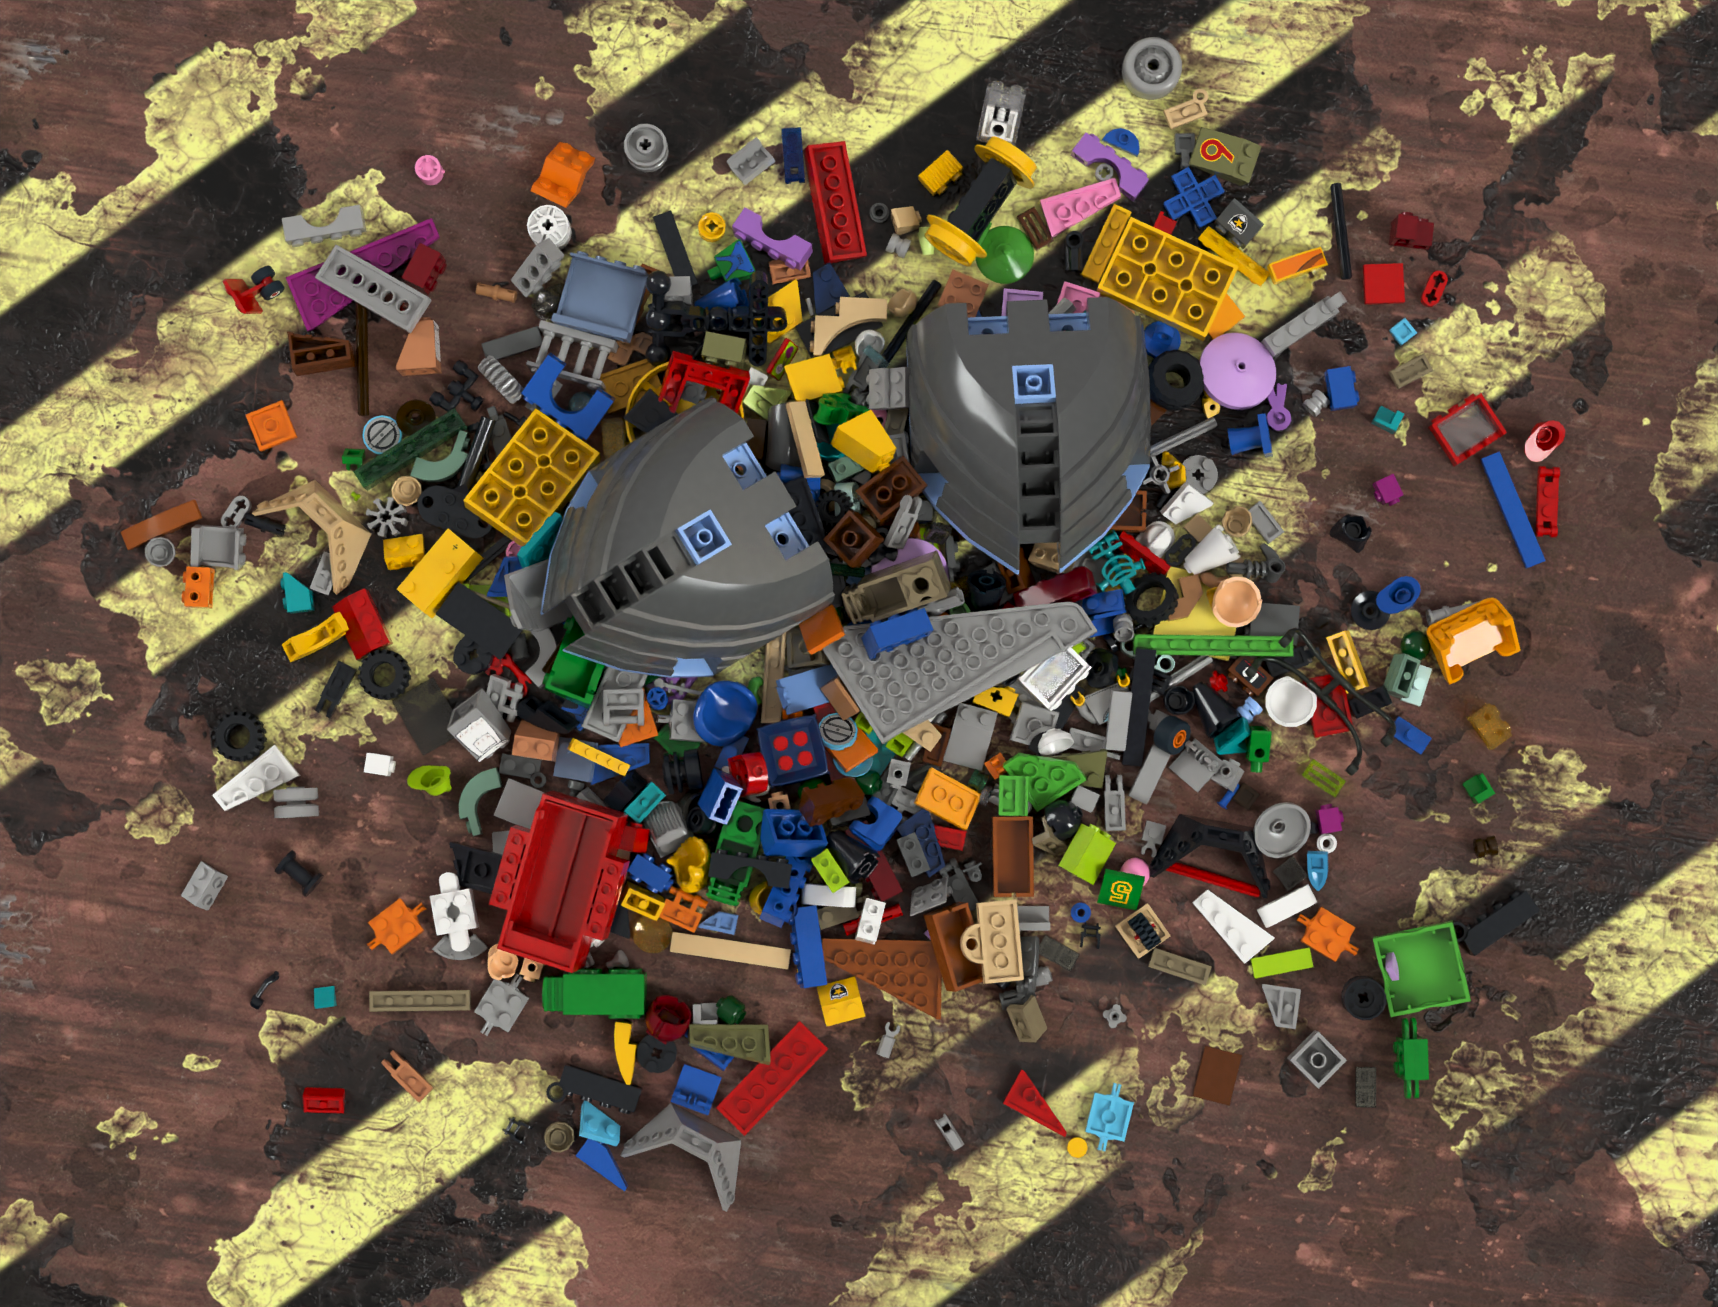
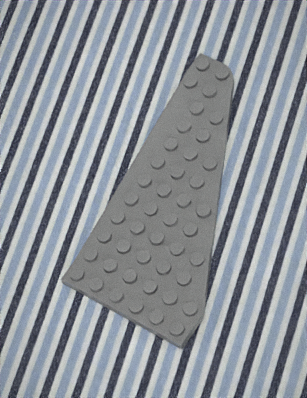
[822,602,1097,744]

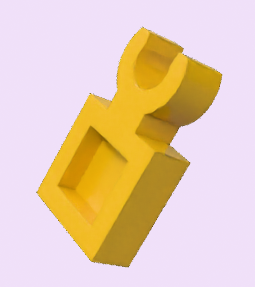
[832,345,857,374]

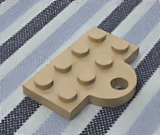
[960,899,1024,984]

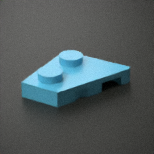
[579,1101,620,1146]

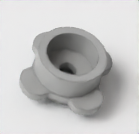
[1103,1004,1127,1028]

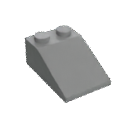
[943,703,998,771]

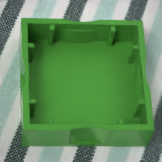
[1373,920,1471,1017]

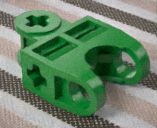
[813,393,870,425]

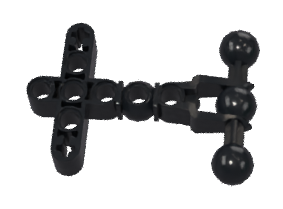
[646,270,787,367]

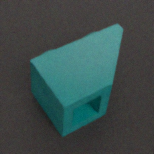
[281,572,315,614]

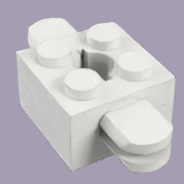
[430,872,479,951]

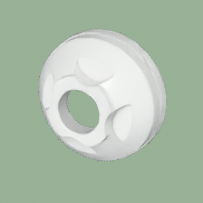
[1038,728,1074,756]

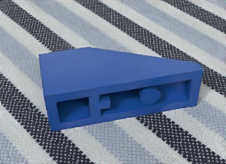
[576,1139,628,1191]

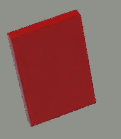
[1302,674,1353,738]

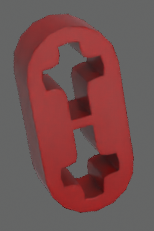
[1421,271,1448,308]

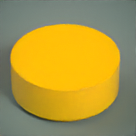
[1067,1137,1087,1158]

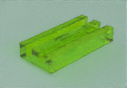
[1301,759,1346,798]

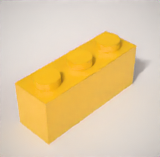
[1326,630,1369,694]

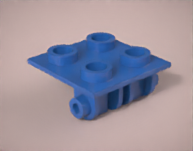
[671,1064,722,1115]

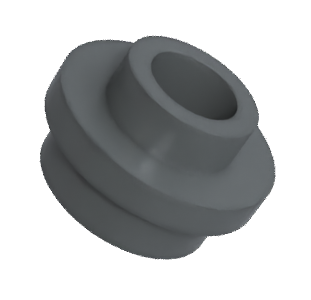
[869,203,889,223]

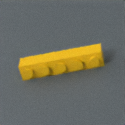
[567,738,630,776]

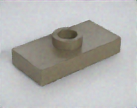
[1388,353,1433,390]

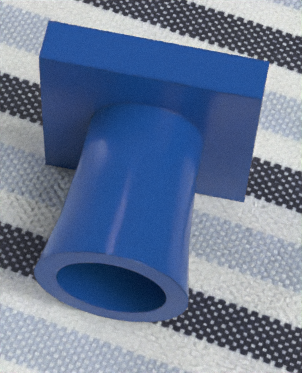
[1227,413,1273,458]

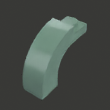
[410,430,471,483]
[459,768,503,836]

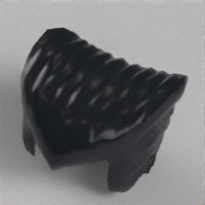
[1330,514,1372,553]

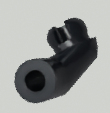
[1154,489,1178,510]

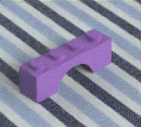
[1071,133,1149,201]
[732,207,813,271]

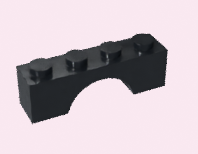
[708,849,792,889]

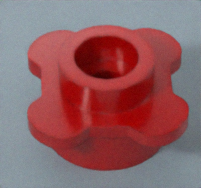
[1210,671,1228,692]

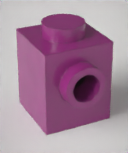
[1372,474,1404,506]
[1315,804,1344,834]

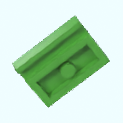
[998,775,1029,816]

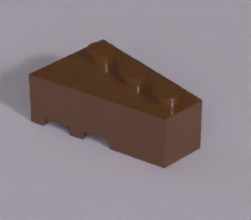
[287,332,356,376]

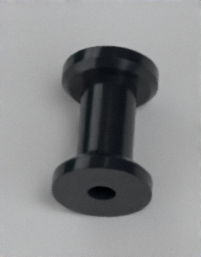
[274,850,324,897]

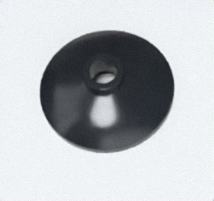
[1351,591,1390,630]

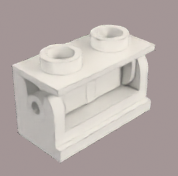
[855,898,886,945]

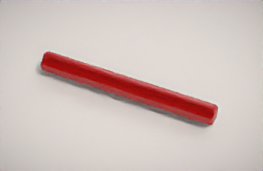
[1166,862,1260,897]

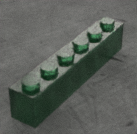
[353,408,467,491]

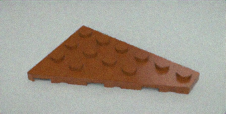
[822,938,942,1020]

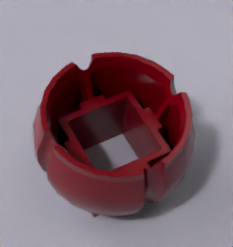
[645,995,691,1045]

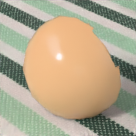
[1212,577,1262,627]

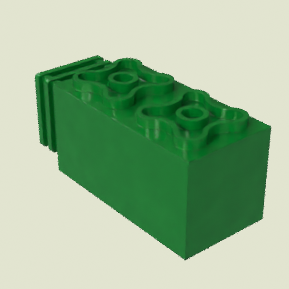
[706,801,764,906]
[542,968,647,1019]

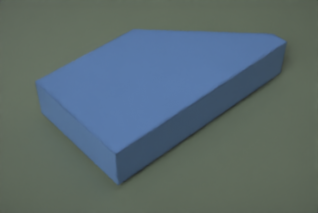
[698,911,738,935]

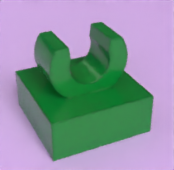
[342,449,365,471]

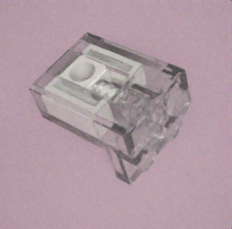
[976,81,1027,146]

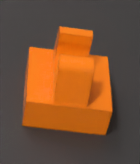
[984,752,1007,780]

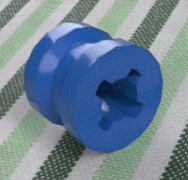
[647,687,668,710]

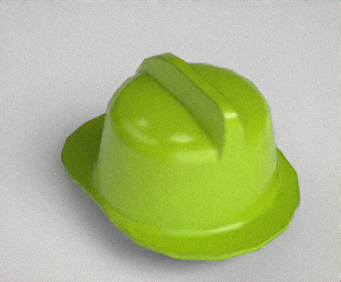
[407,765,452,796]

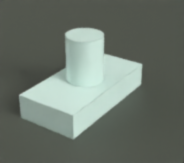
[1400,665,1432,707]

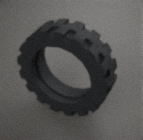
[1124,572,1179,626]

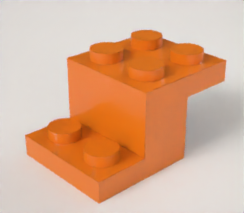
[531,142,595,208]

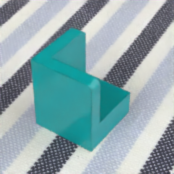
[1371,406,1404,434]

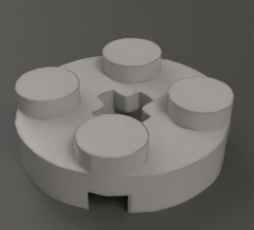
[1182,455,1218,494]

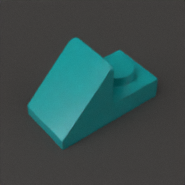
[1214,717,1251,755]

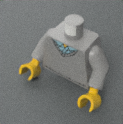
[1070,673,1130,725]

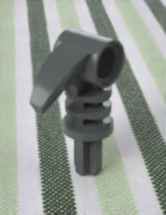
[1226,543,1286,583]

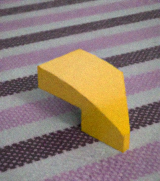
[1162,451,1186,489]

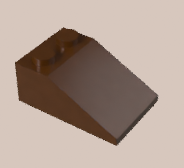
[856,456,928,528]

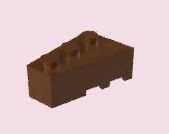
[799,777,865,827]

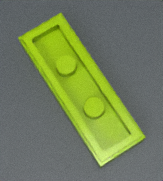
[1250,947,1313,978]

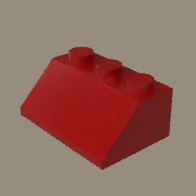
[332,588,393,661]

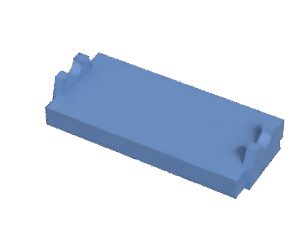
[776,664,837,715]

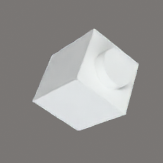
[364,753,396,776]

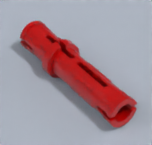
[843,903,903,936]

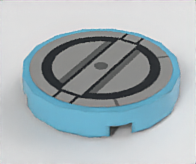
[362,415,402,455]
[819,713,858,751]

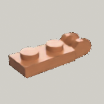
[381,1050,434,1103]

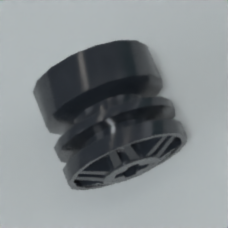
[662,749,703,794]
[1341,975,1386,1020]

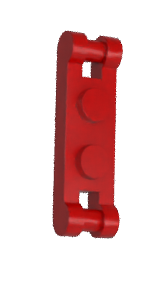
[1535,466,1560,538]

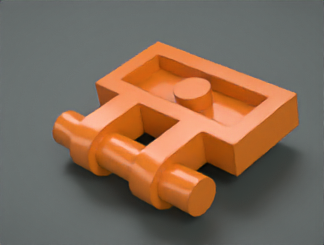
[659,886,708,933]

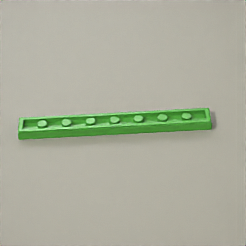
[1133,634,1293,657]

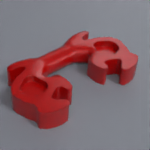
[485,653,532,701]

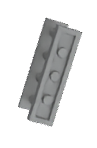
[527,320,619,391]

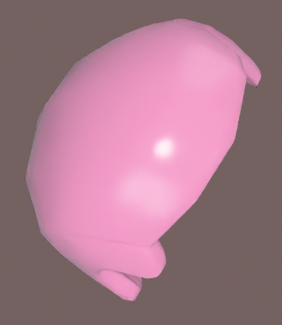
[1119,858,1150,886]

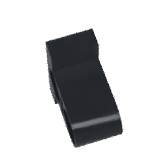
[603,770,648,812]

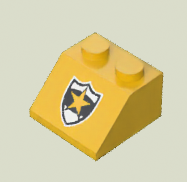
[817,976,865,1027]

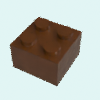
[823,510,884,568]

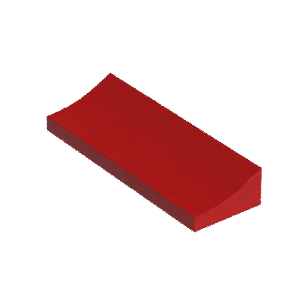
[803,141,867,265]

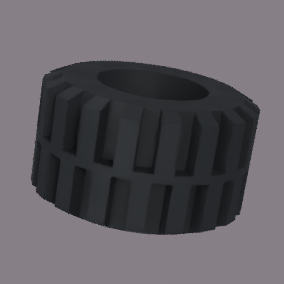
[358,649,411,700]
[212,711,267,762]

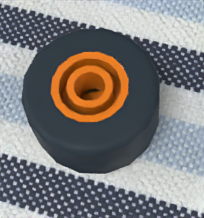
[1154,716,1191,755]

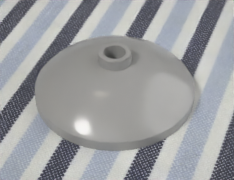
[1253,802,1311,858]

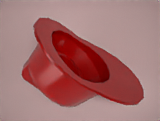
[1524,420,1565,462]

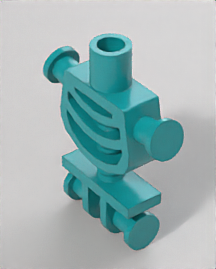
[1088,530,1145,595]

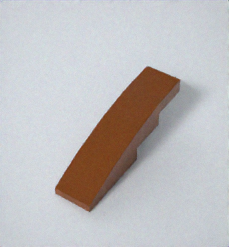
[121,500,203,550]

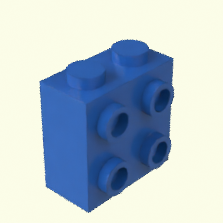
[627,853,675,893]

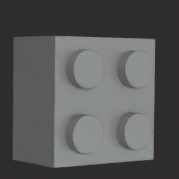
[1287,1030,1347,1089]

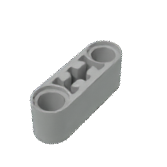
[1128,744,1171,805]

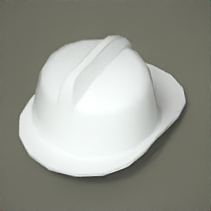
[1135,521,1175,558]

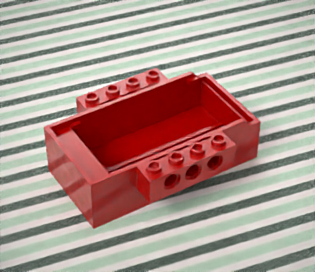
[489,790,630,973]

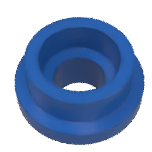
[1071,903,1091,923]

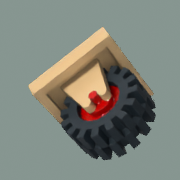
[1115,903,1171,959]

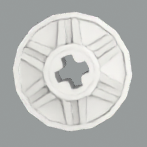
[527,205,572,250]

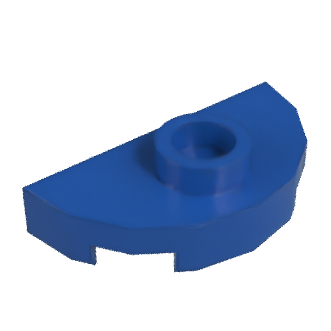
[1102,128,1140,157]

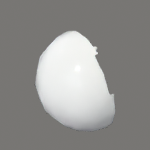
[1266,676,1317,727]

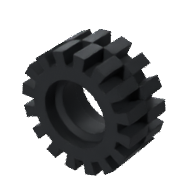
[815,490,854,528]

